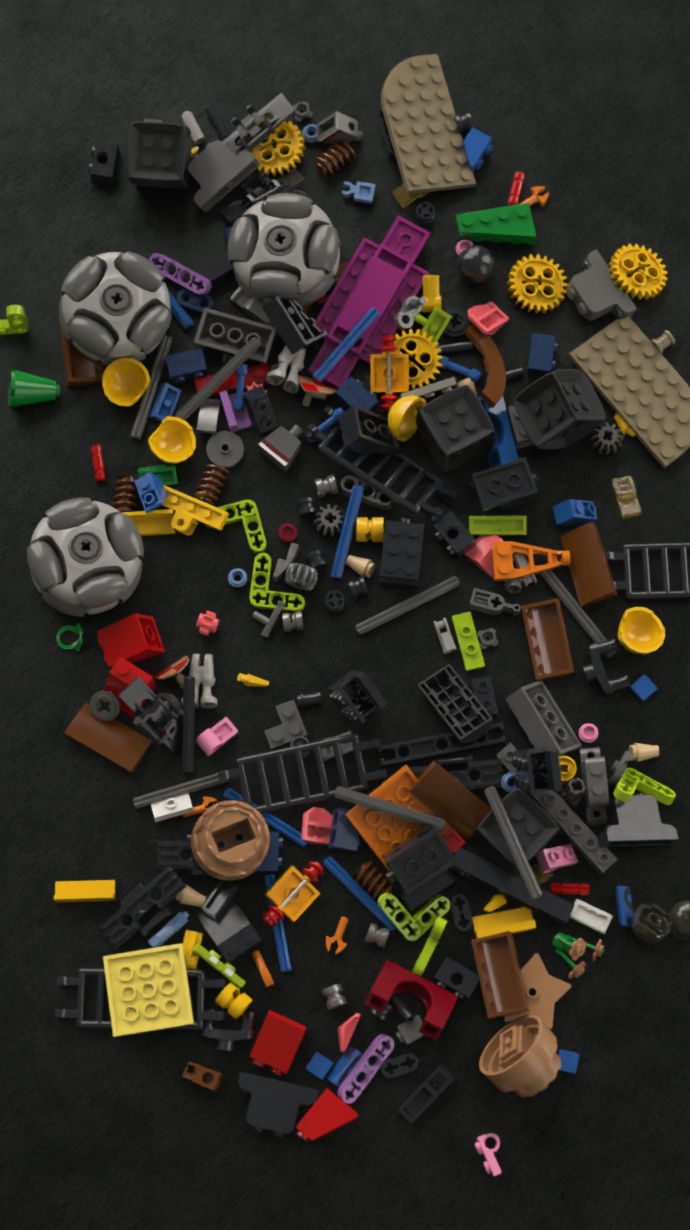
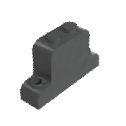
[188,140,261,213]
[567,249,637,321]
[579,747,609,827]

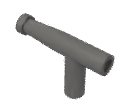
[252,600,286,638]

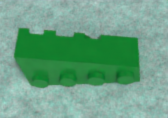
[455,203,536,245]

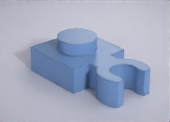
[342,181,375,204]

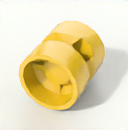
[356,517,384,542]
[559,756,577,786]
[215,982,253,1020]

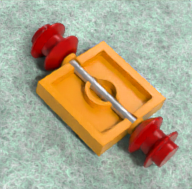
[370,335,409,411]
[262,861,324,927]

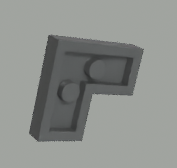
[264,699,308,750]

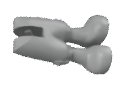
[266,345,306,393]
[181,654,217,708]

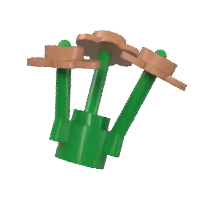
[552,932,604,979]

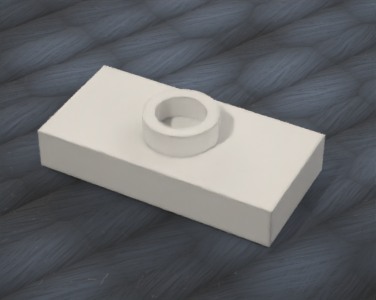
[151,793,193,822]
[569,899,613,934]

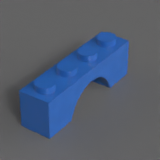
[478,395,518,468]

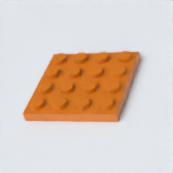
[345,765,453,871]

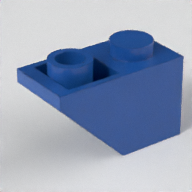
[463,127,492,173]
[134,472,167,513]
[553,499,597,526]

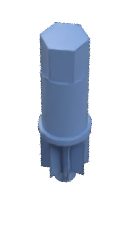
[148,911,189,948]

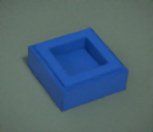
[630,674,658,702]
[558,1049,579,1074]
[305,1051,333,1080]

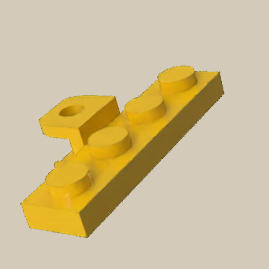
[162,485,229,536]

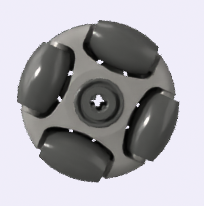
[227,193,341,307]
[59,251,172,366]
[27,497,144,617]

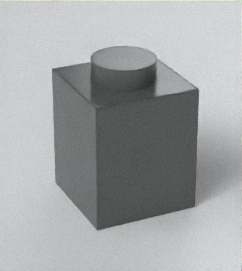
[396,1015,425,1046]

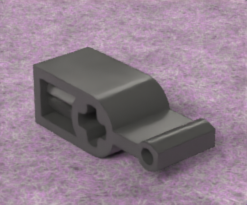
[230,286,272,326]
[469,588,521,616]

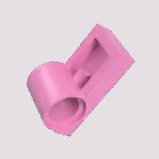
[196,717,239,757]
[536,844,578,873]
[475,1134,502,1176]

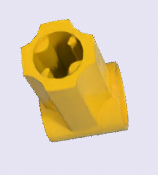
[422,275,441,312]
[183,930,203,970]

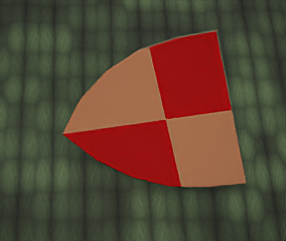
[298,375,337,406]
[154,656,189,689]

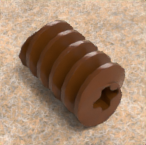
[315,140,356,179]
[194,465,229,507]
[112,474,138,513]
[351,861,394,900]

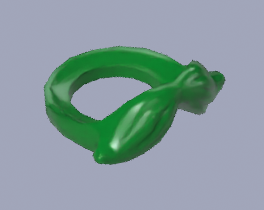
[56,623,83,652]

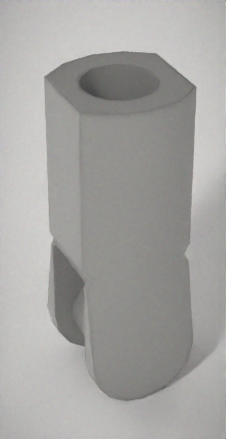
[182,111,205,145]
[512,553,537,587]
[433,618,456,654]

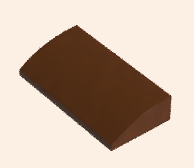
[60,325,105,386]
[560,522,617,608]
[521,598,575,680]
[65,703,152,774]
[408,761,492,839]
[471,931,530,1019]

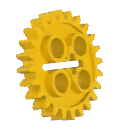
[251,119,305,177]
[609,244,668,300]
[507,254,568,314]
[383,329,443,390]

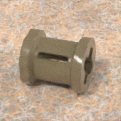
[650,330,675,354]

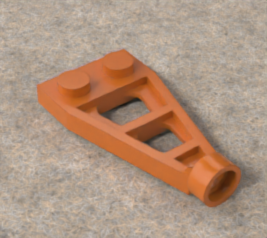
[491,541,570,581]

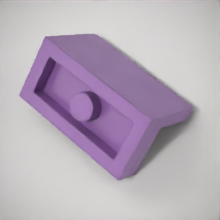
[219,390,252,432]

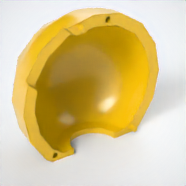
[102,358,150,406]
[388,395,426,442]
[148,416,196,464]
[618,607,665,655]

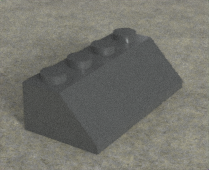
[194,308,277,363]
[505,680,582,756]

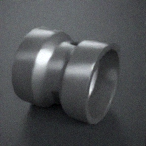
[315,475,338,498]
[282,611,303,632]
[365,923,390,948]
[322,984,347,1010]

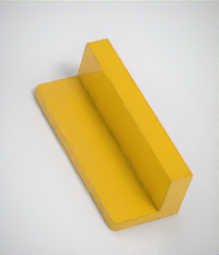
[122,509,175,536]
[54,880,115,902]
[472,907,536,939]

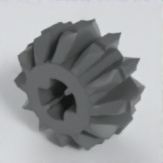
[591,422,623,455]
[314,504,345,537]
[285,563,318,591]

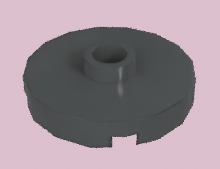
[206,431,244,469]
[608,750,633,787]

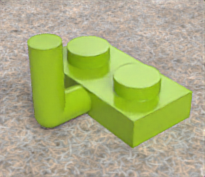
[414,306,452,343]

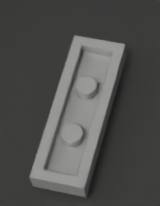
[399,377,456,399]

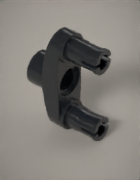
[583,638,631,696]
[199,1009,255,1053]

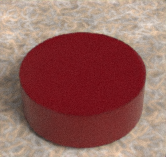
[278,523,298,544]

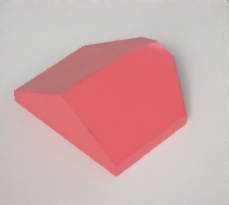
[468,302,509,335]
[464,535,504,578]
[301,807,333,845]
[338,1013,360,1054]

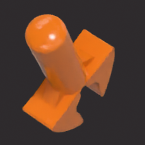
[520,186,549,206]
[183,797,218,818]
[326,917,348,955]
[252,951,274,987]

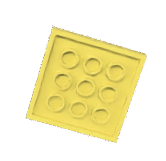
[103,943,194,1037]

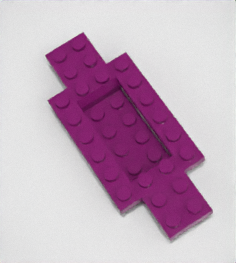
[308,216,430,388]

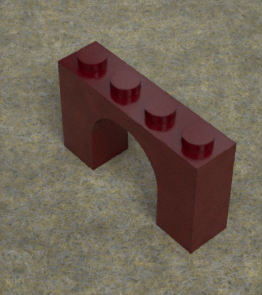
[364,960,458,1041]

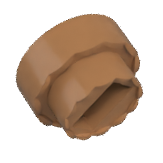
[191,800,270,881]
[479,1015,561,1098]

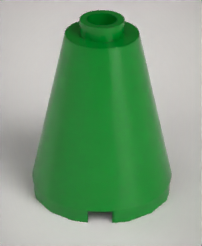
[9,370,60,407]

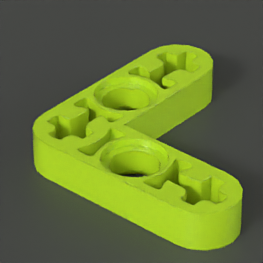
[0,305,28,335]
[205,500,266,554]
[250,553,305,613]
[613,768,676,805]
[378,893,450,941]
[412,917,447,977]

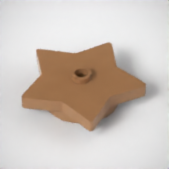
[504,953,571,1029]

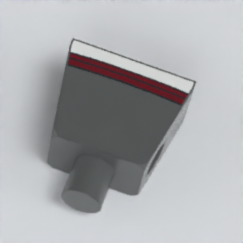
[317,111,363,145]
[258,425,303,472]

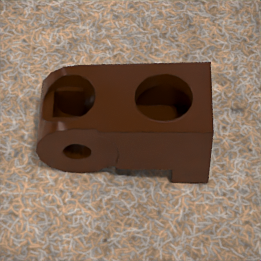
[182,1061,224,1092]

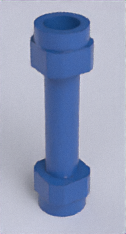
[438,355,482,382]
[233,364,247,411]
[307,407,345,444]

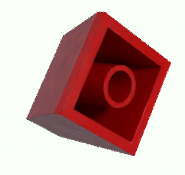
[97,613,165,667]
[104,657,156,719]
[250,1010,307,1076]
[296,1089,359,1142]

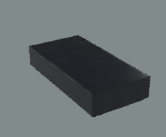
[200,880,239,920]

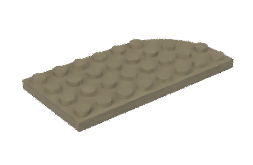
[381,54,476,194]
[568,317,690,468]

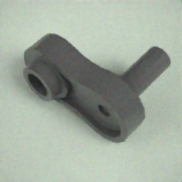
[394,296,426,330]

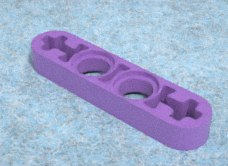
[149,253,211,295]
[337,1034,394,1103]

